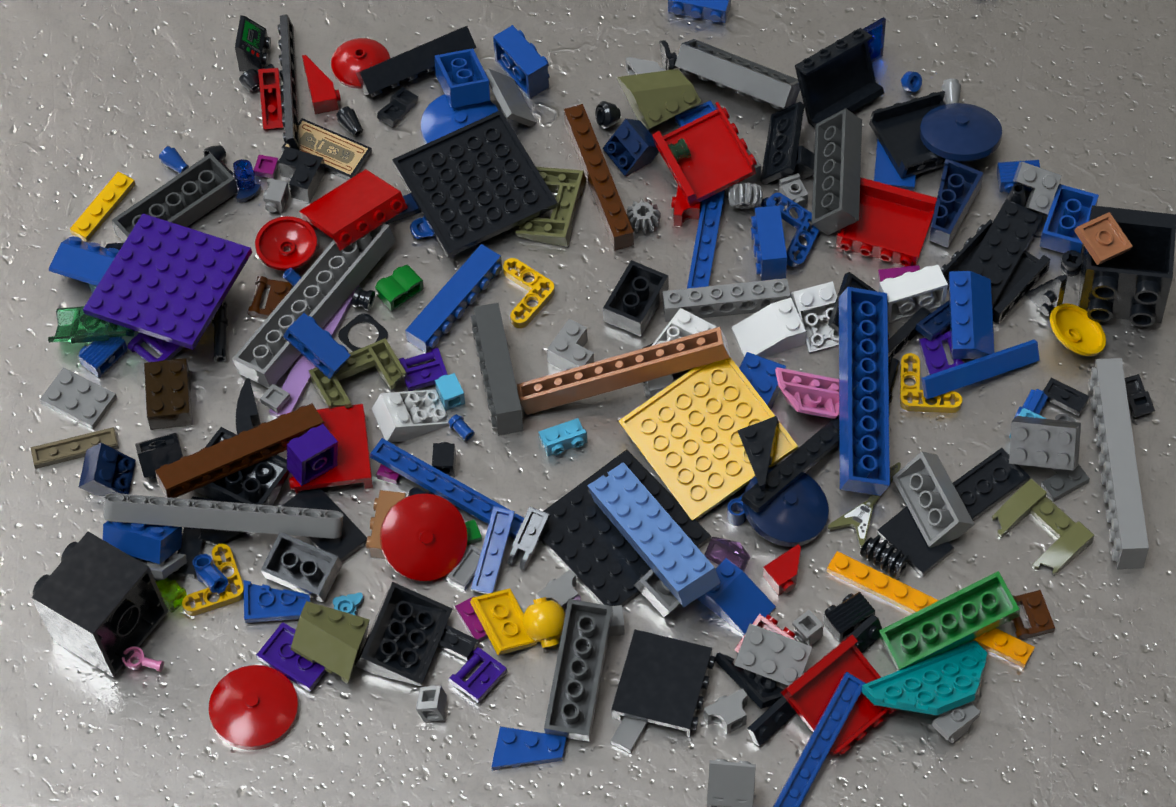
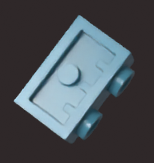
[538,418,588,456]

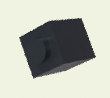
[432,442,456,477]

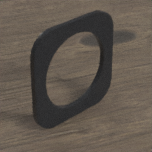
[338,313,388,352]

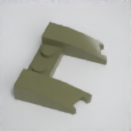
[516,167,586,247]
[309,338,407,409]
[992,478,1094,576]

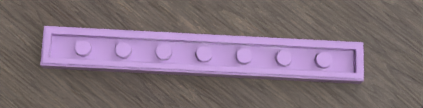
[269,285,360,418]

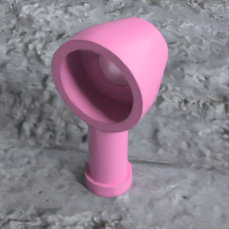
[122,647,164,672]

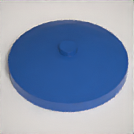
[421,94,498,144]

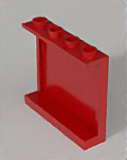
[652,102,757,207]
[299,169,408,251]
[836,177,937,267]
[287,404,373,495]
[780,634,896,756]

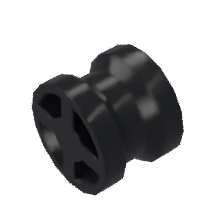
[1060,250,1083,277]
[352,287,375,311]

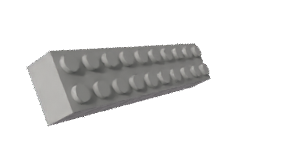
[232,223,395,388]
[1088,358,1149,569]

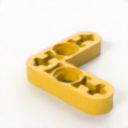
[503,258,555,328]
[900,353,962,413]
[182,544,244,616]

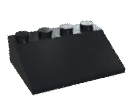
[194,427,290,506]
[355,582,453,686]

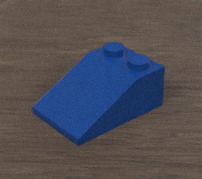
[697,558,776,636]

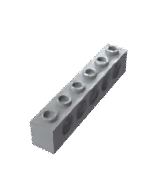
[663,278,790,322]

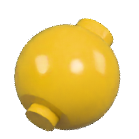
[523,597,566,648]

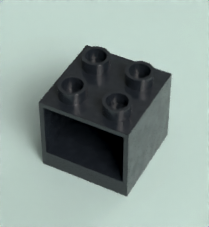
[1078,205,1176,327]
[31,531,168,677]

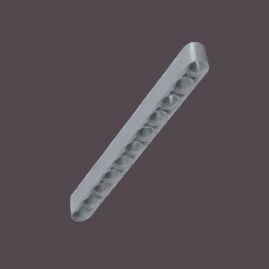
[103,493,343,538]

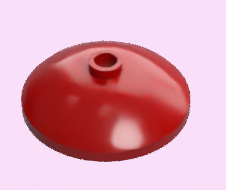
[331,38,390,89]
[255,216,317,271]

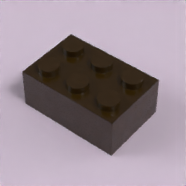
[144,358,193,430]

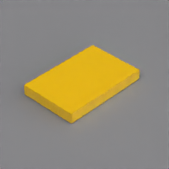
[470,588,538,655]

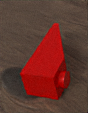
[302,55,341,115]
[258,68,284,130]

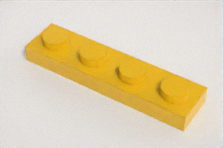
[70,171,136,242]

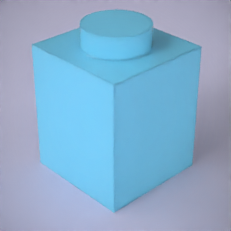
[435,373,465,411]

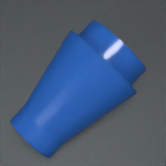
[159,146,189,174]

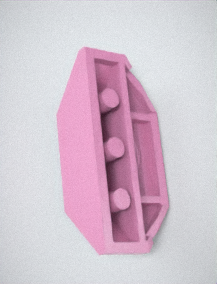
[775,367,839,419]

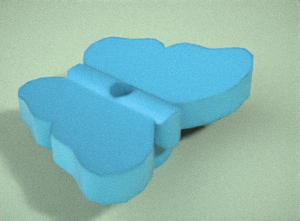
[333,592,364,615]

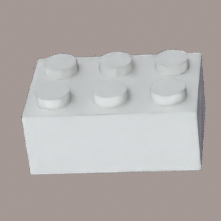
[879,265,948,324]

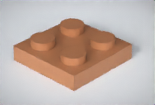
[1074,212,1133,265]

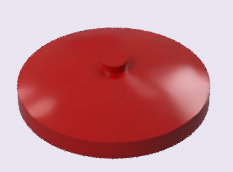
[380,494,467,581]
[209,665,299,750]

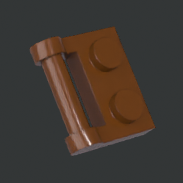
[247,276,293,319]
[1012,590,1055,640]

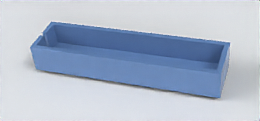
[587,462,720,607]

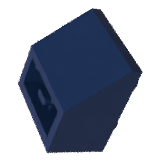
[602,118,659,176]
[78,442,136,497]

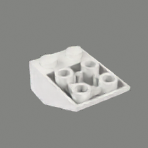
[790,281,839,353]
[652,308,717,346]
[372,389,449,442]

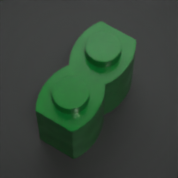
[375,264,424,311]

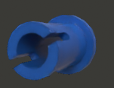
[283,268,301,286]
[448,414,475,441]

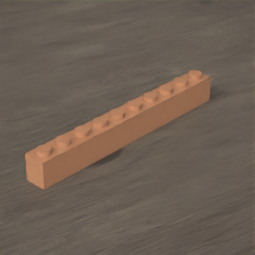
[517,327,730,415]

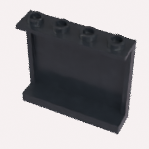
[795,28,884,128]
[869,91,960,179]
[940,219,1050,324]
[611,629,716,737]

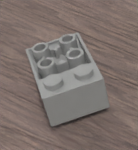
[707,759,756,807]

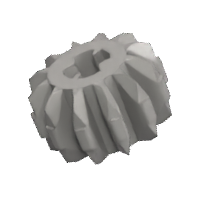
[728,183,763,209]
[627,199,661,234]

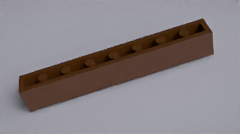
[564,104,634,251]
[155,403,324,498]

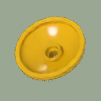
[1050,303,1106,356]

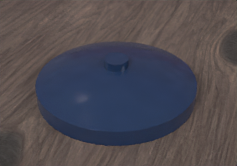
[920,103,1002,161]
[743,466,829,547]

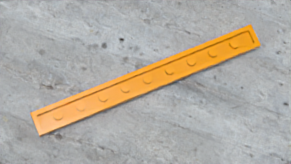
[827,551,1035,668]

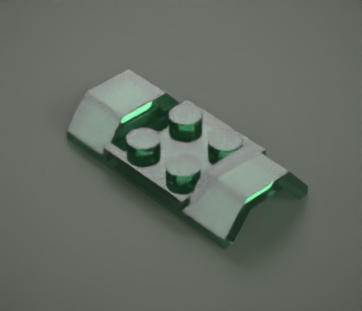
[48,306,135,344]

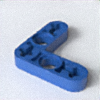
[766,193,819,267]

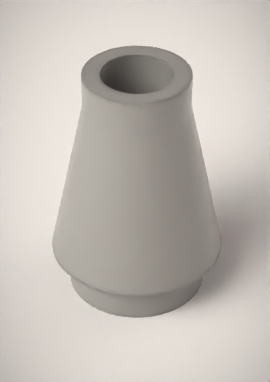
[941,79,961,104]

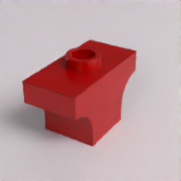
[671,186,702,227]

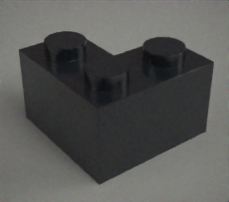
[278,146,326,203]

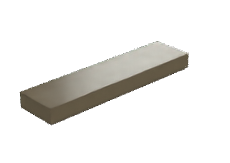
[30,427,119,469]

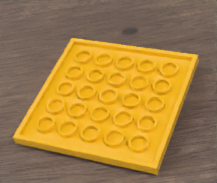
[619,357,798,521]

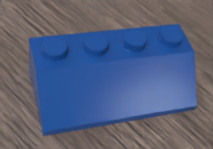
[49,236,119,286]
[948,271,995,359]

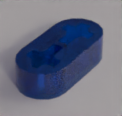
[233,159,255,190]

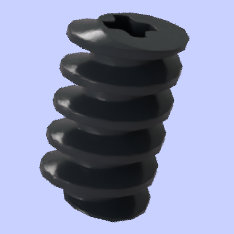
[860,535,909,579]

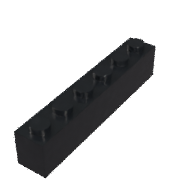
[356,26,477,97]

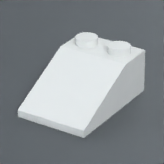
[732,298,806,357]

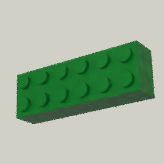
[879,571,1020,671]

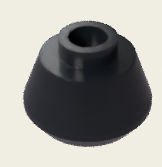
[595,101,621,129]

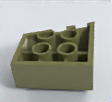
[616,69,701,129]
[291,601,370,684]

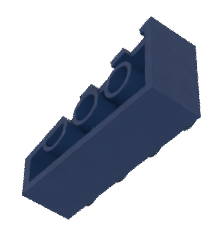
[929,159,983,248]

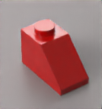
[763,544,801,596]

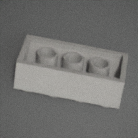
[892,452,975,548]

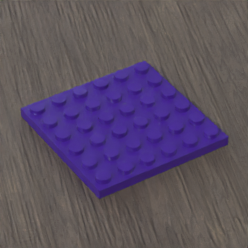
[83,214,252,350]

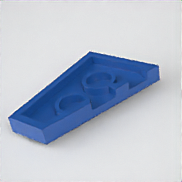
[244,580,311,623]
[491,726,567,771]

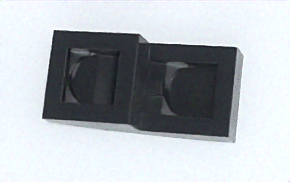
[377,87,419,127]
[1125,374,1155,417]

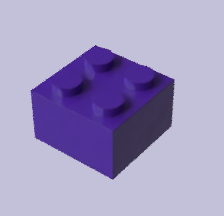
[287,424,338,486]

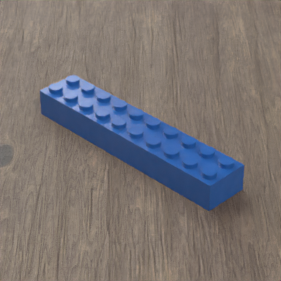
[839,287,890,496]

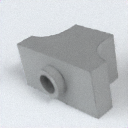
[536,569,579,613]
[704,689,748,734]
[932,702,981,744]

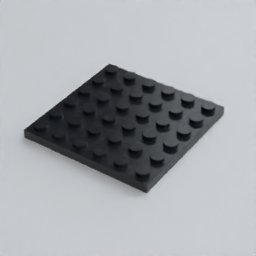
[392,110,558,257]
[540,449,711,607]

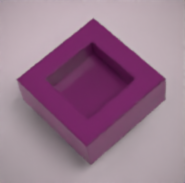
[253,155,279,179]
[376,464,401,485]

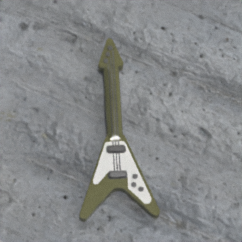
[828,462,901,548]

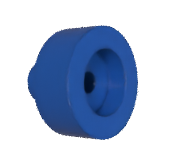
[901,71,922,92]

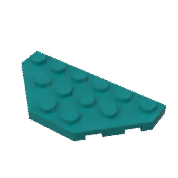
[862,641,988,715]

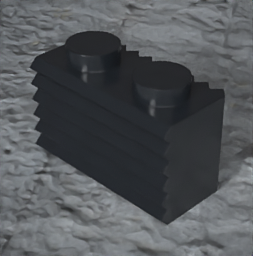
[823,592,875,642]

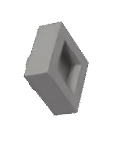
[260,384,291,413]

